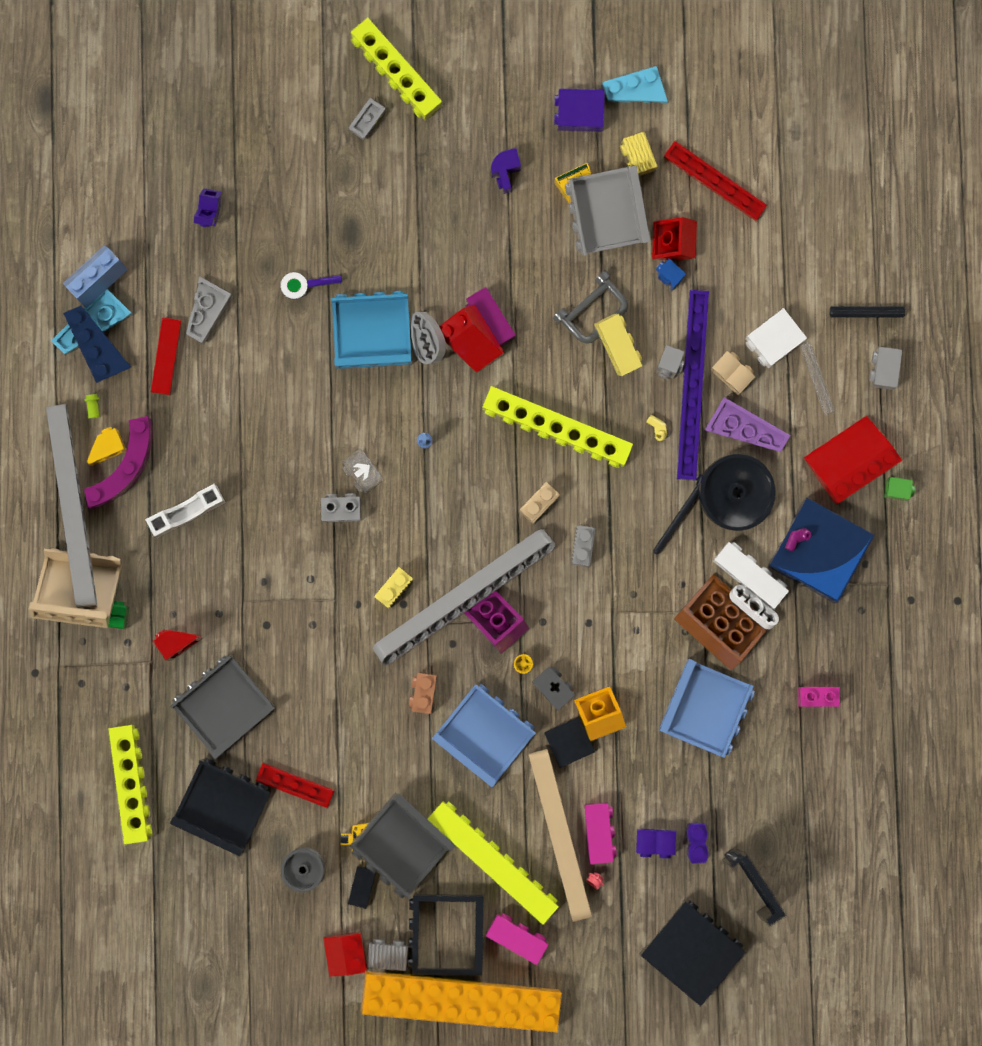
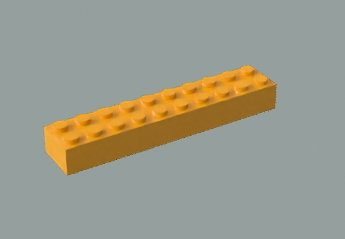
[361,971,561,1032]

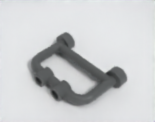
[553,270,628,344]

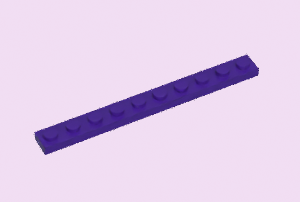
[676,290,709,481]

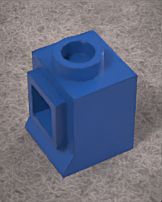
[655,259,686,291]

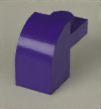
[491,148,521,194]
[194,188,222,227]

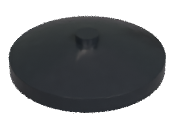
[699,454,776,531]

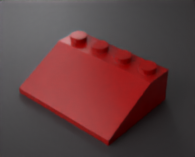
[803,415,903,505]

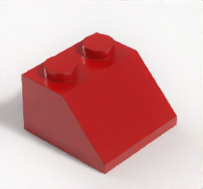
[652,217,697,261]
[153,629,203,661]
[323,931,368,976]

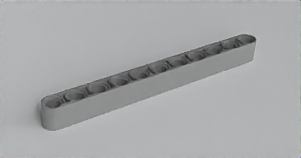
[46,404,97,609]
[373,529,555,665]

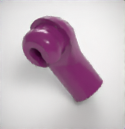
[785,528,811,552]

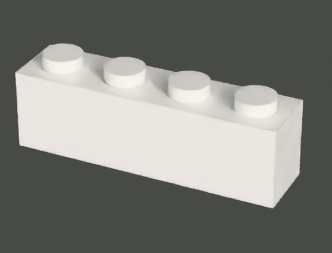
[713,542,789,609]

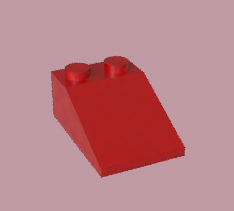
[439,304,505,373]

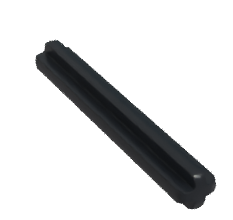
[829,306,905,318]

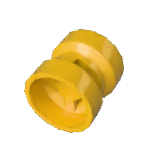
[514,654,533,674]

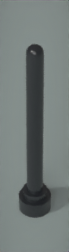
[653,474,703,555]

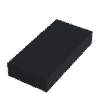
[348,866,376,909]

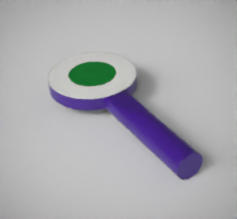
[281,272,342,299]

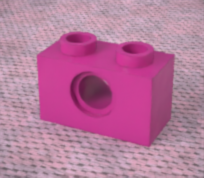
[797,687,840,707]

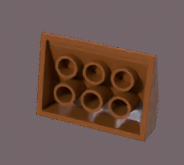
[674,574,767,670]

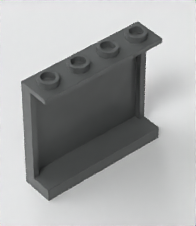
[170,655,276,759]
[349,793,456,899]

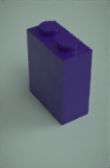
[554,89,604,132]

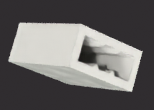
[746,308,807,369]

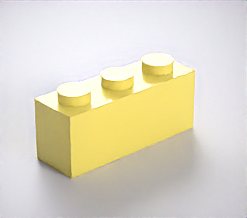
[594,314,642,376]

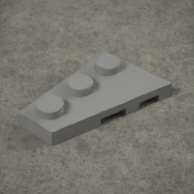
[186,276,233,345]

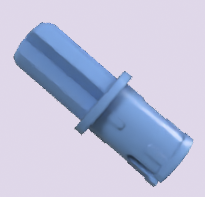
[417,433,432,449]

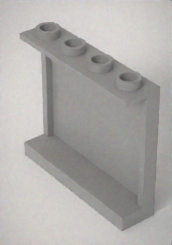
[565,166,650,255]

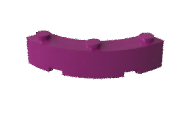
[84,416,153,509]

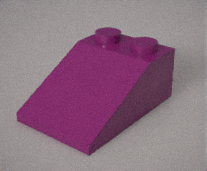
[464,591,530,654]

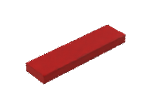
[151,317,182,396]
[255,763,335,808]

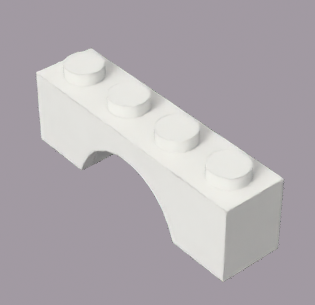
[145,484,226,538]

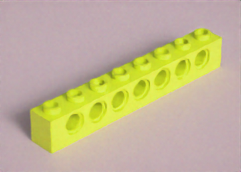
[482,386,633,468]

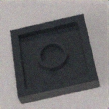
[544,717,595,768]

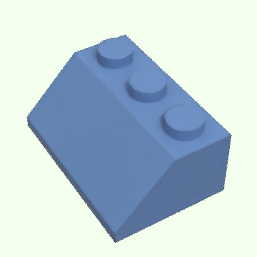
[63,245,128,308]

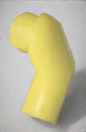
[646,414,667,441]

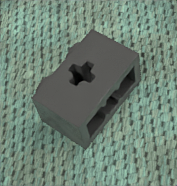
[532,666,575,711]

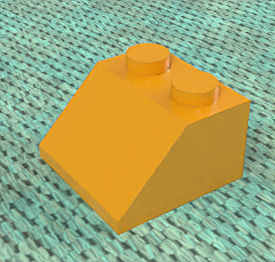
[574,686,626,741]

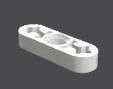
[729,585,779,629]

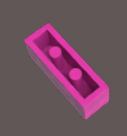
[584,803,617,864]
[486,913,548,965]

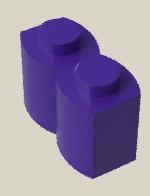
[686,823,708,864]
[636,829,676,859]

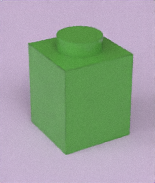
[884,477,915,501]

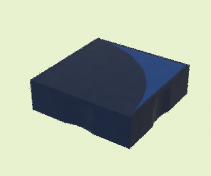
[767,498,875,604]

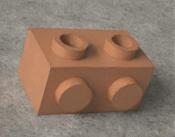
[409,673,437,714]

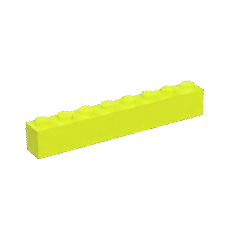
[427,801,559,924]

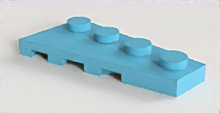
[51,289,133,355]

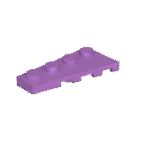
[705,397,790,452]

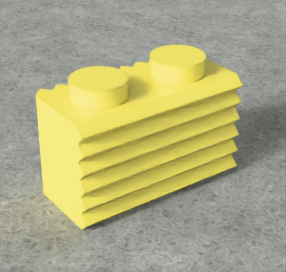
[620,132,657,176]
[374,567,413,608]

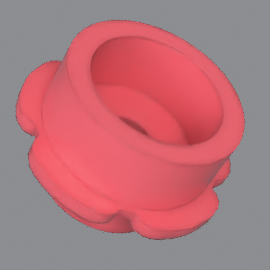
[586,872,604,890]

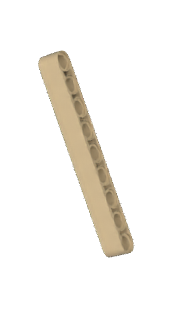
[529,749,592,922]

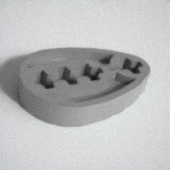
[411,312,446,364]

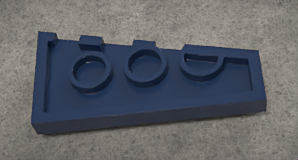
[63,305,131,383]

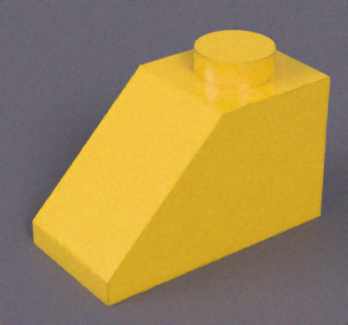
[87,427,127,466]

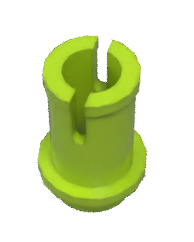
[84,394,100,419]

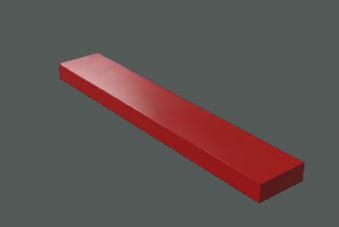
[663,141,767,221]

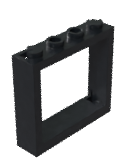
[408,894,484,975]

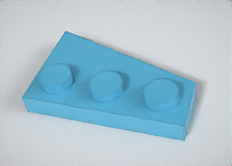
[602,66,668,104]

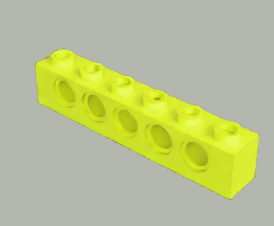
[351,17,442,121]
[108,725,152,845]

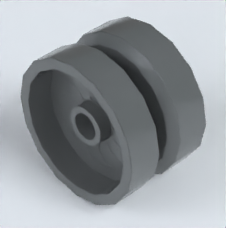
[281,847,326,892]

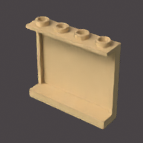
[29,548,122,628]

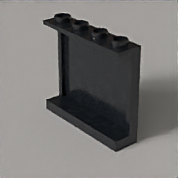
[170,758,271,857]
[722,848,787,926]
[639,900,746,1007]

